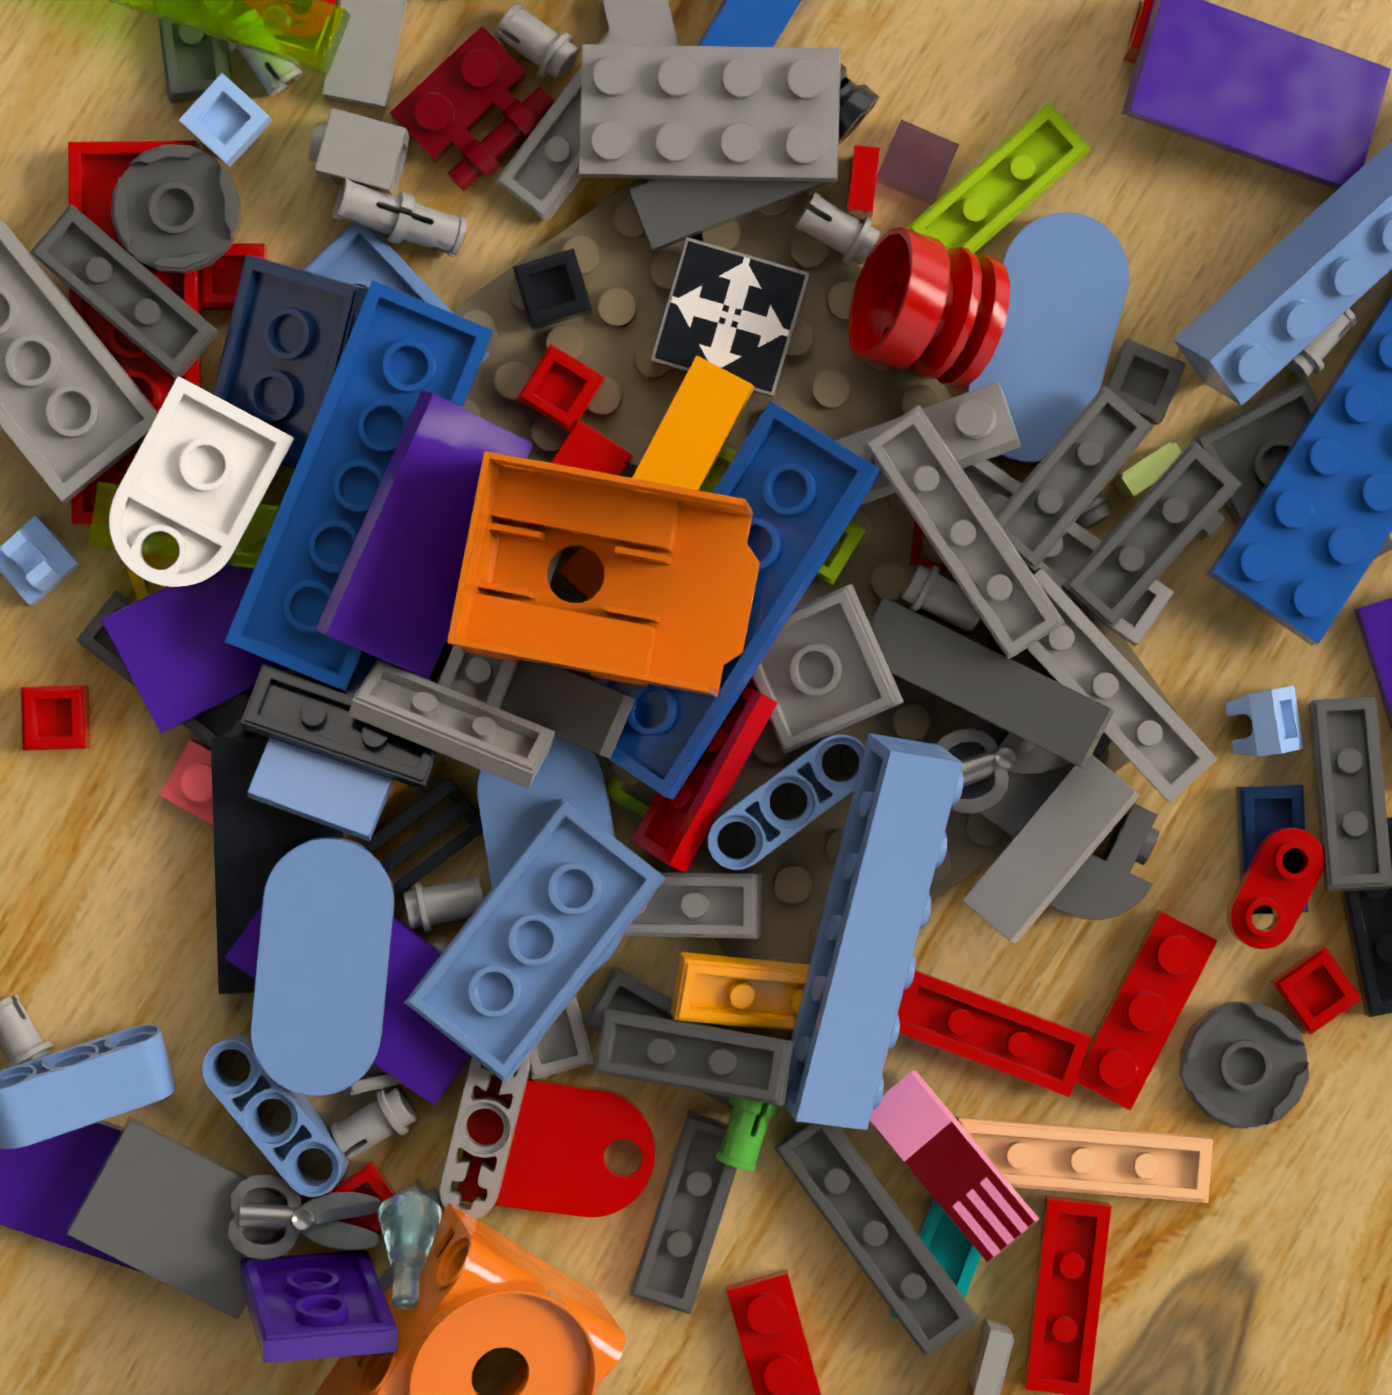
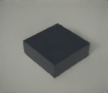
[513,248,593,331]

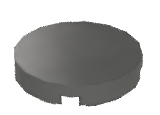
[111,144,242,274]
[1180,1001,1309,1129]

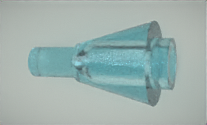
[377,1191,443,1310]

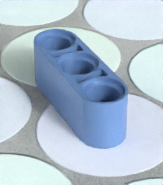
[708,734,865,870]
[0,1024,176,1149]
[202,1034,349,1197]

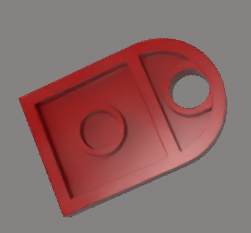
[458,1073,656,1218]

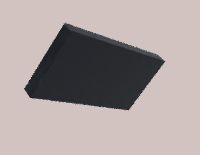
[211,736,344,994]

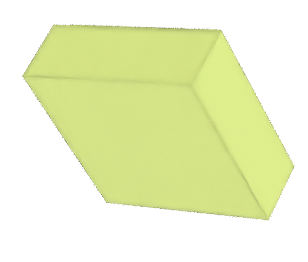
[1113,442,1182,501]

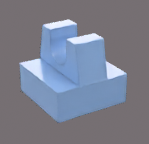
[179,73,273,167]
[0,515,82,606]
[1226,686,1304,757]

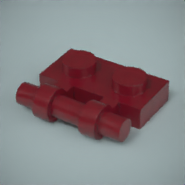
[390,26,554,192]

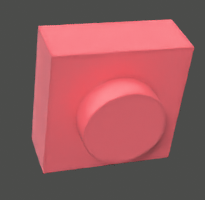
[160,739,213,825]

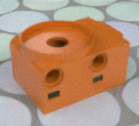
[447,451,760,697]
[314,1203,626,1395]

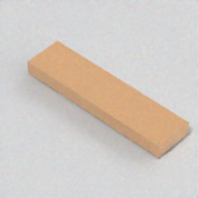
[957,1116,1213,1203]

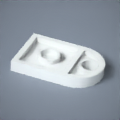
[109,376,295,587]

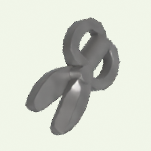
[936,728,1069,814]
[228,1174,381,1260]

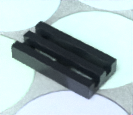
[361,777,483,900]

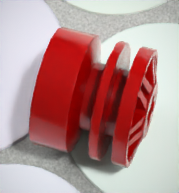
[848,227,1010,388]

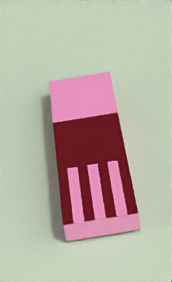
[870,1070,1039,1262]

